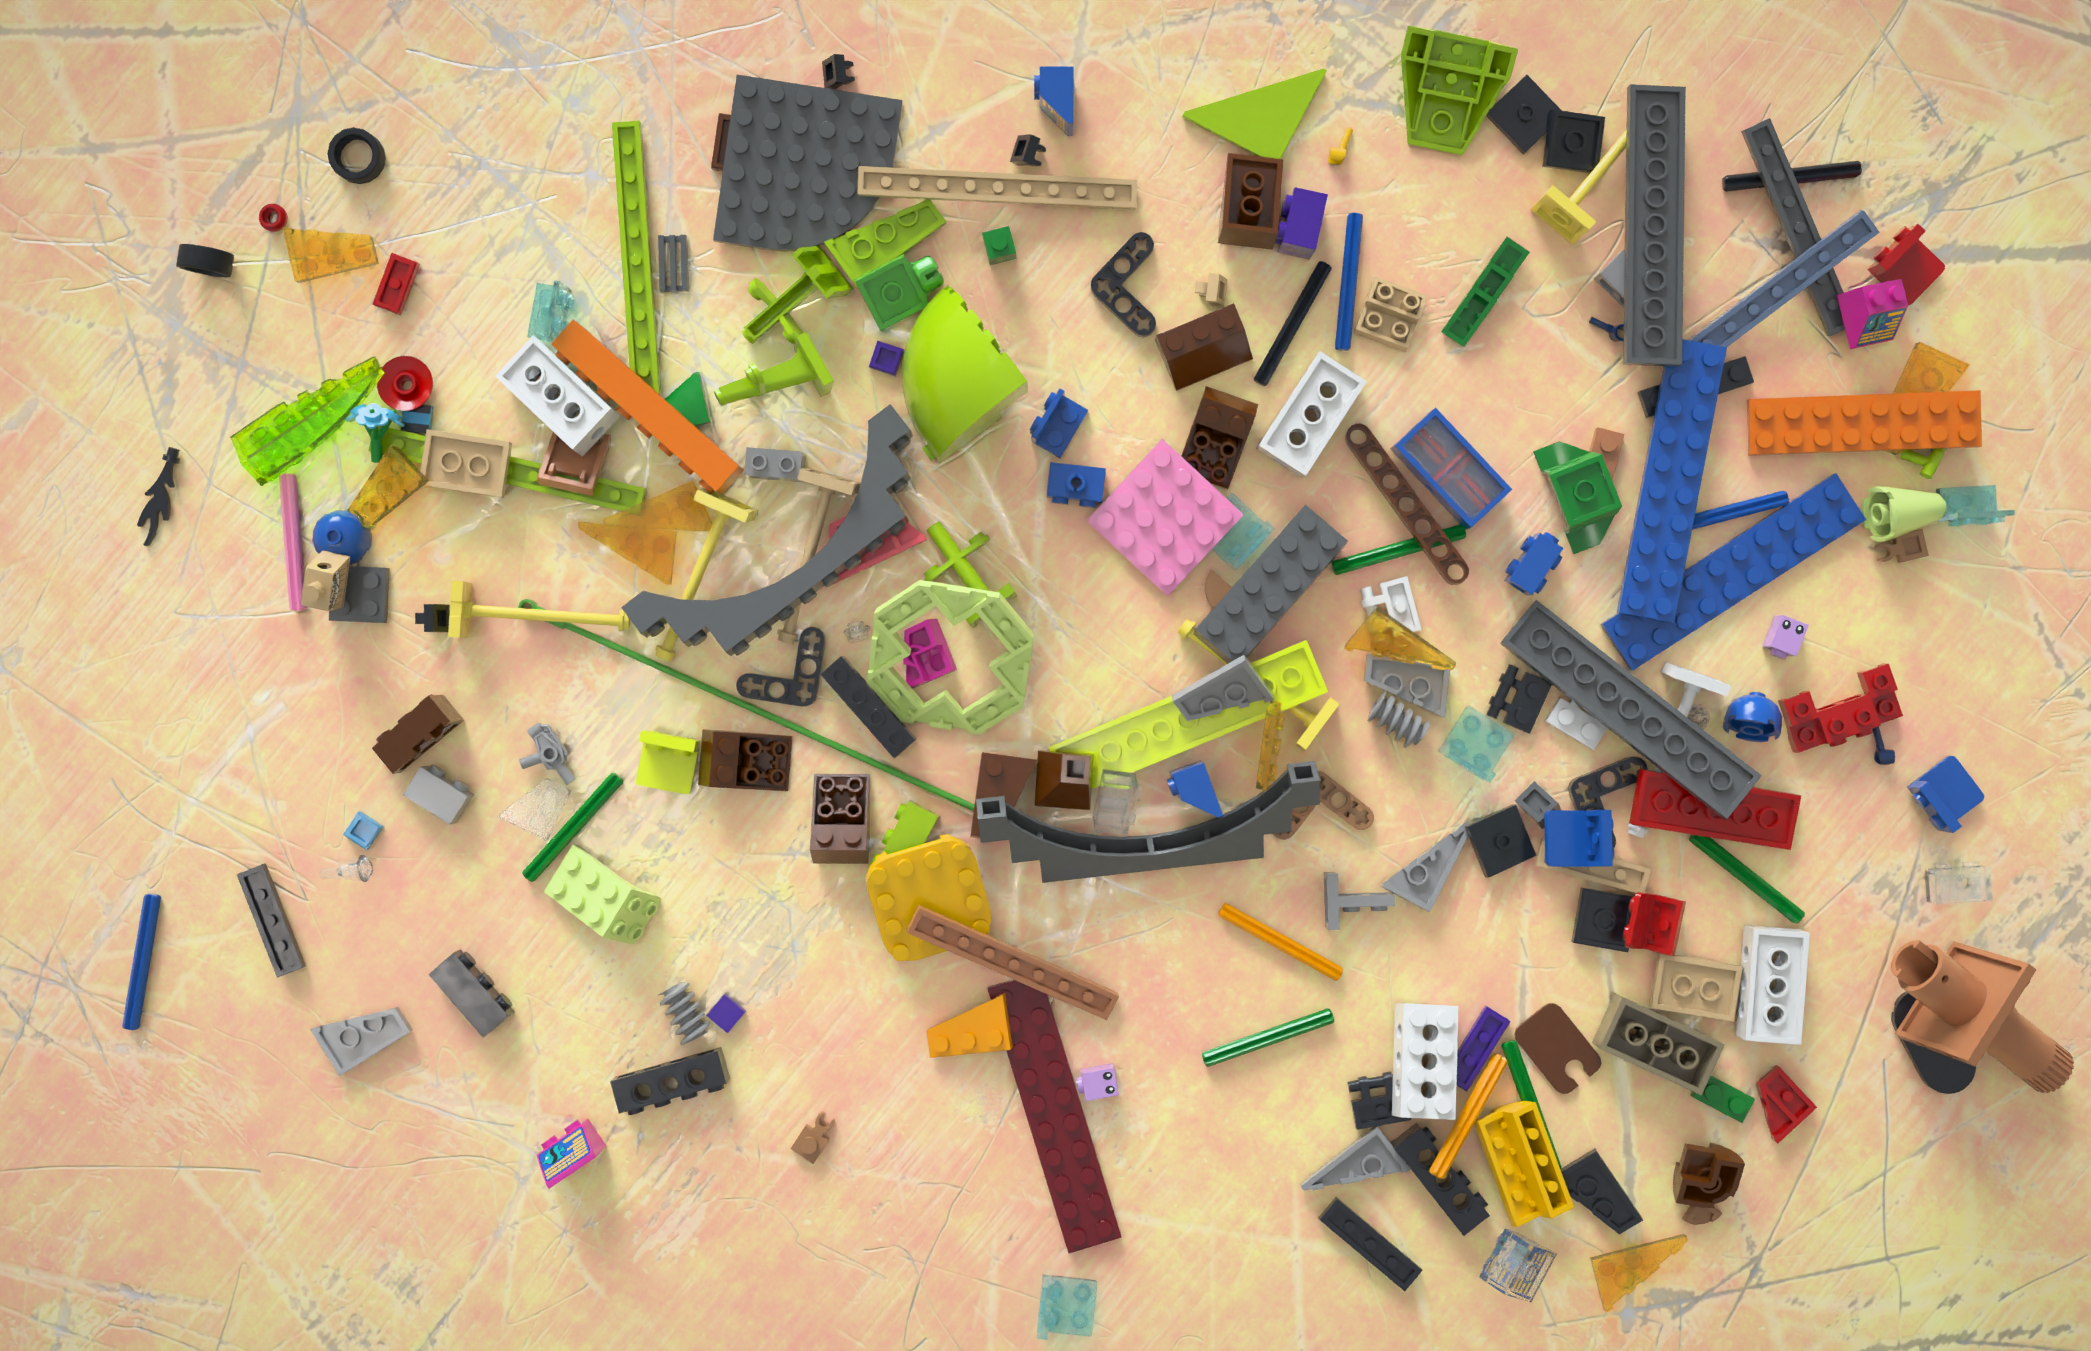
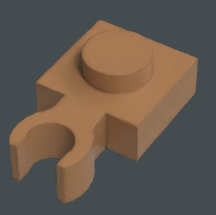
[1874,529,1929,563]
[790,1111,835,1164]

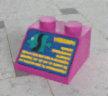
[1837,279,1908,349]
[536,1119,606,1189]

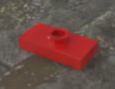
[372,253,420,316]

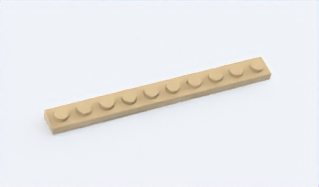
[858,166,1138,210]

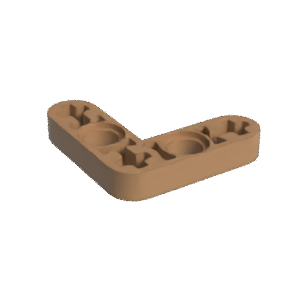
[1273,771,1374,840]

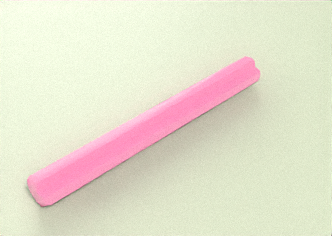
[279,473,307,611]

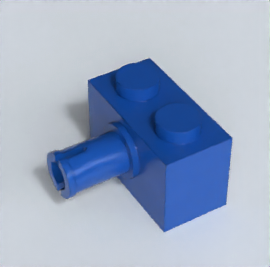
[1046,462,1106,508]

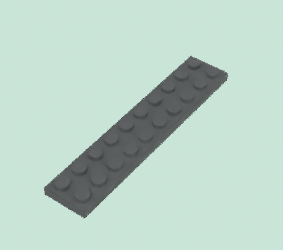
[1623,84,1686,367]
[1500,600,1762,820]

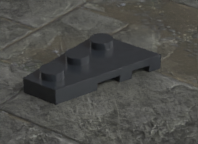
[1560,1148,1643,1235]

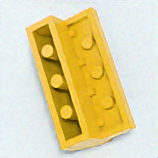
[1474,1101,1574,1227]

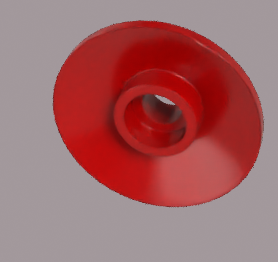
[377,356,433,411]

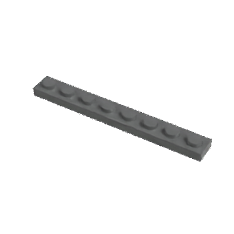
[1741,118,1845,336]

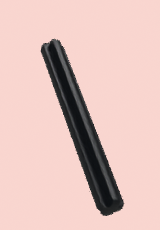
[1722,161,1862,192]
[1254,261,1332,386]

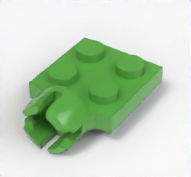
[854,254,944,331]

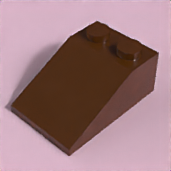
[1218,153,1283,250]

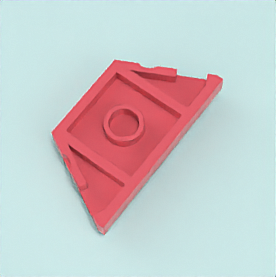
[829,516,927,586]

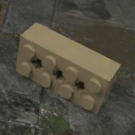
[1592,993,1725,1096]

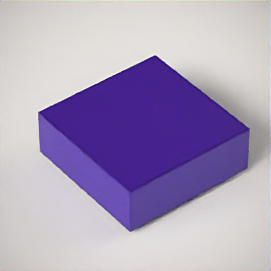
[869,340,904,377]
[706,993,746,1033]

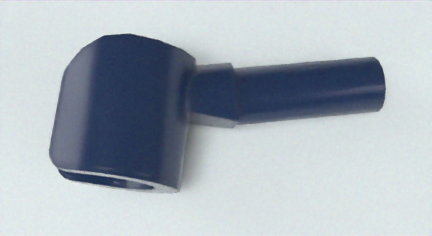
[1589,317,1624,342]
[1872,726,1895,765]

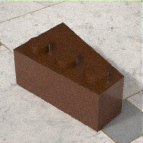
[372,694,464,774]
[970,752,1037,839]

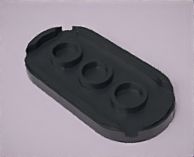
[1891,991,1976,1094]

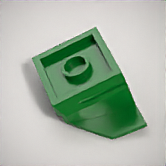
[1533,441,1622,554]

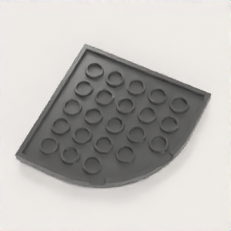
[713,74,903,252]

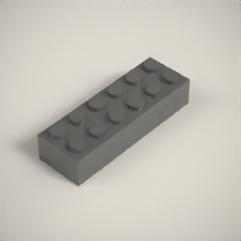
[1193,504,1348,664]

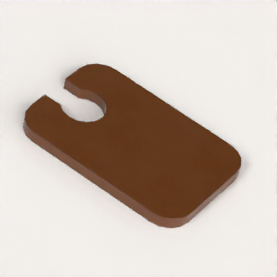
[1514,1003,1602,1094]

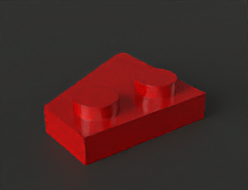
[1756,1065,1817,1144]

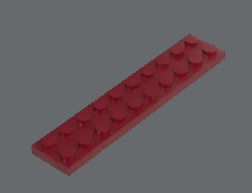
[987,979,1122,1254]

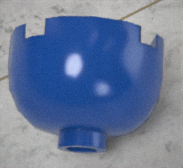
[312,510,372,565]
[1723,692,1782,742]

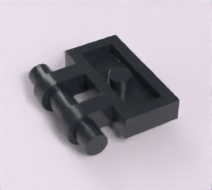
[1486,664,1552,734]
[1347,1071,1412,1130]

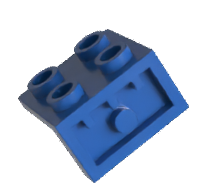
[1029,388,1088,459]

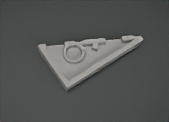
[1381,823,1470,912]
[1300,1126,1411,1191]

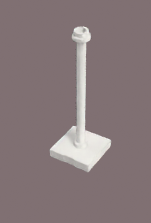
[1628,662,1731,838]

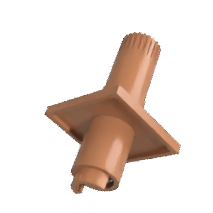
[1891,940,2074,1093]

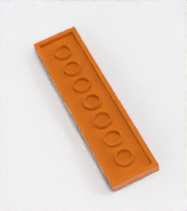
[1747,390,1982,456]

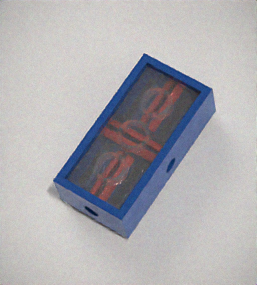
[1390,407,1512,530]

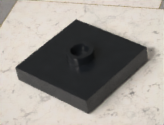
[1486,74,1562,155]
[1542,109,1605,173]
[1464,804,1537,878]
[1571,887,1634,952]

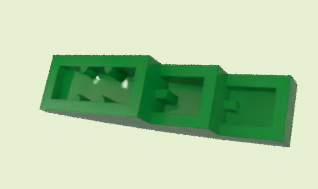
[1441,236,1530,347]

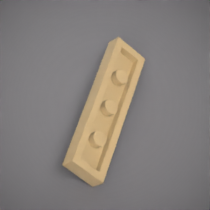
[1534,838,1651,893]

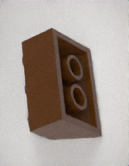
[1155,303,1253,391]

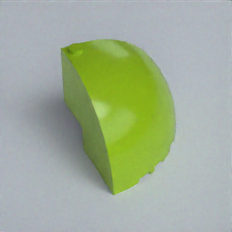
[902,285,1028,464]

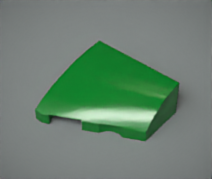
[665,372,711,427]

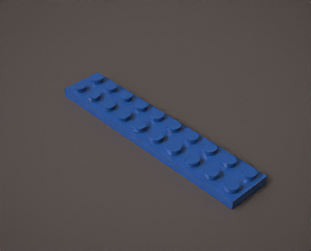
[1617,339,1727,623]
[1600,473,1866,671]

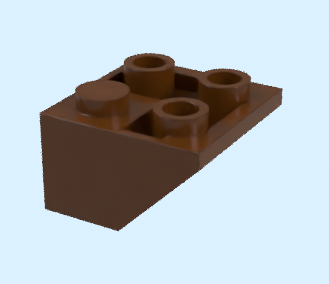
[1035,750,1094,810]

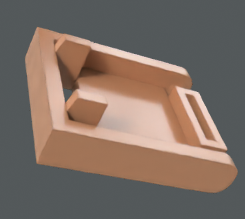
[537,432,611,496]

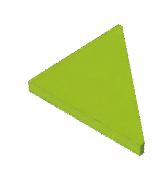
[1182,68,1327,159]

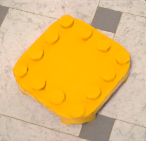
[865,834,991,961]

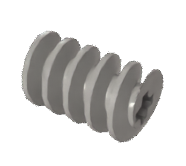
[1367,691,1431,748]
[658,981,710,1045]

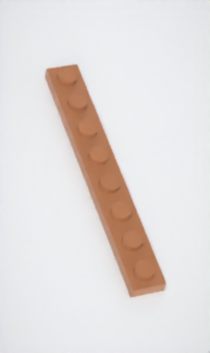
[906,905,1119,1020]

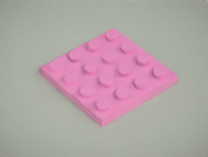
[1087,439,1244,596]

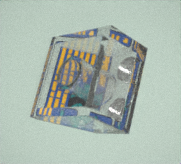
[1479,1228,1557,1302]

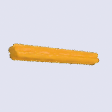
[1218,903,1343,981]
[1429,1054,1508,1179]

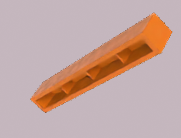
[551,319,744,495]

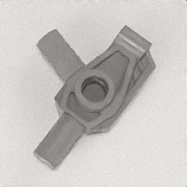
[519,722,576,785]

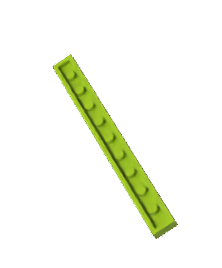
[612,120,661,395]
[368,426,647,516]

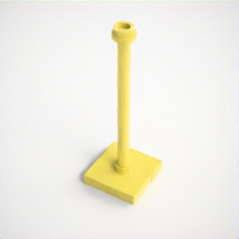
[1530,130,1626,245]
[655,489,759,662]
[448,581,630,638]
[1177,619,1339,751]

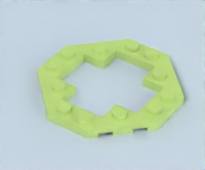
[867,580,1034,734]

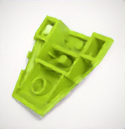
[1401,26,1518,155]

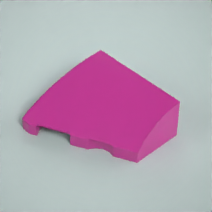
[903,619,957,689]

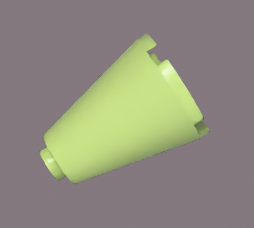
[1861,486,1946,542]

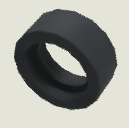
[327,127,386,184]
[176,244,234,278]

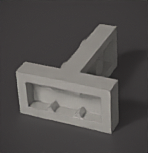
[1324,872,1395,930]

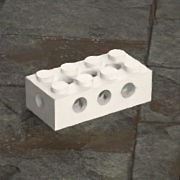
[495,335,620,457]
[1256,351,1367,479]
[1735,925,1810,1045]
[1392,1003,1459,1120]

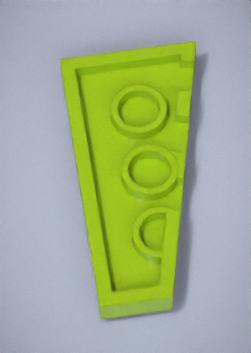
[824,200,946,289]

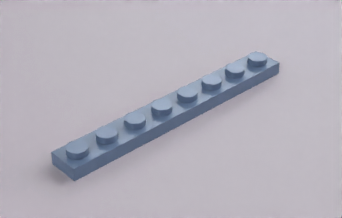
[1688,210,1880,347]

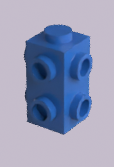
[1504,532,1563,596]

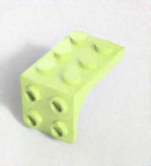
[544,844,661,944]

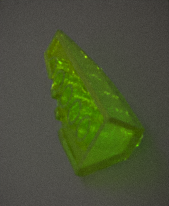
[230,356,385,486]

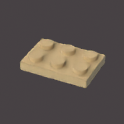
[418,429,512,498]
[1649,952,1743,1022]

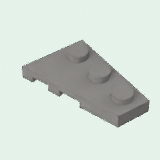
[1363,653,1451,718]
[1172,655,1274,721]
[310,1007,413,1076]

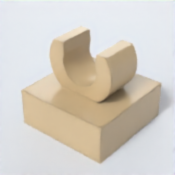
[1195,273,1227,307]

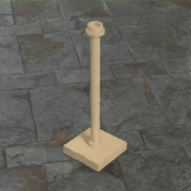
[777,468,861,644]

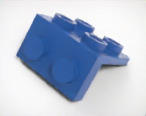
[1907,756,1985,833]
[1544,810,1614,867]

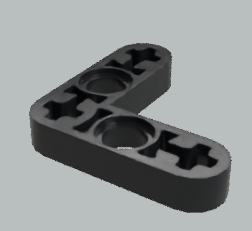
[1091,232,1156,338]
[736,627,826,707]
[1568,757,1648,848]

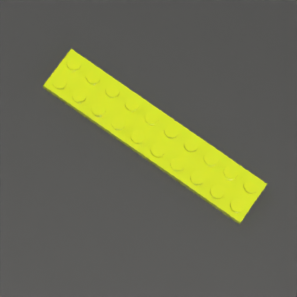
[1048,640,1328,789]

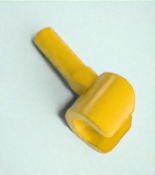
[1328,127,1353,165]

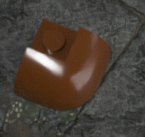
[1673,1142,1745,1208]

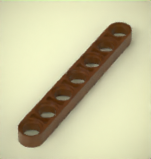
[1345,423,1469,585]

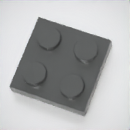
[329,566,390,623]

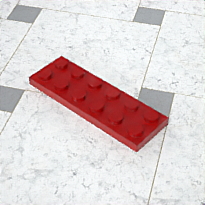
[1629,769,1801,850]

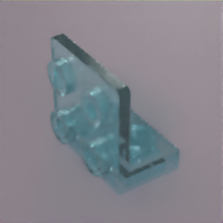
[527,280,574,343]
[1936,485,2015,527]
[1212,493,1275,571]
[1438,706,1514,783]
[1036,1274,1097,1340]

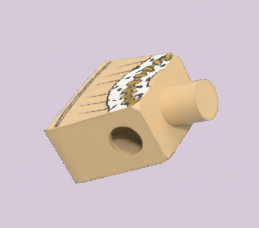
[301,550,350,611]

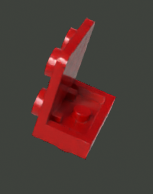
[1867,224,1945,306]
[1623,892,1686,956]

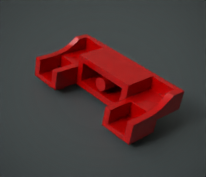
[1778,663,1903,753]

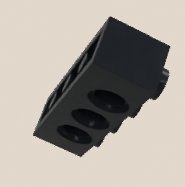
[820,656,917,758]
[610,1047,730,1115]
[1391,1122,1490,1236]

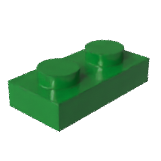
[1690,1076,1755,1123]

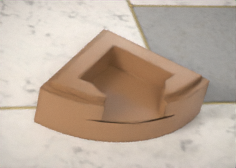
[1205,570,1232,608]
[1682,1206,1722,1225]

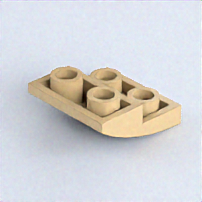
[1354,276,1427,352]

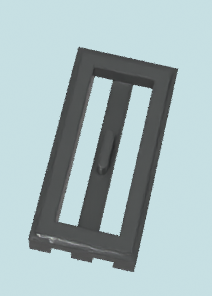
[658,234,689,292]

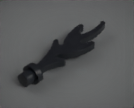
[137,447,180,546]

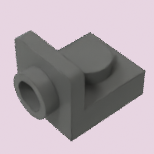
[1515,781,1562,829]

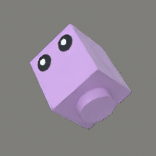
[1762,615,1809,660]
[1076,1063,1119,1101]

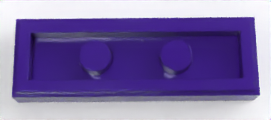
[1457,1005,1511,1092]

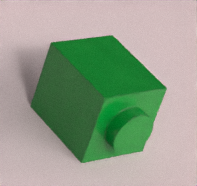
[982,226,1017,266]

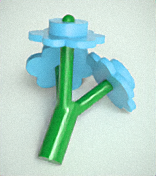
[345,403,404,463]

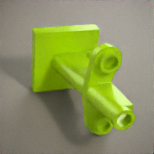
[742,246,854,344]
[714,332,834,406]
[923,521,1017,628]

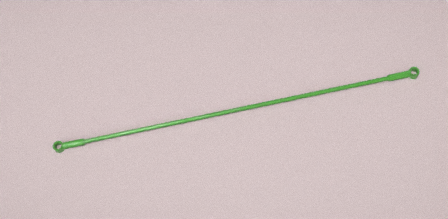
[518,599,974,811]

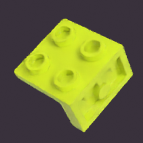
[636,730,701,795]

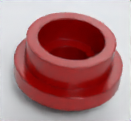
[259,203,288,232]

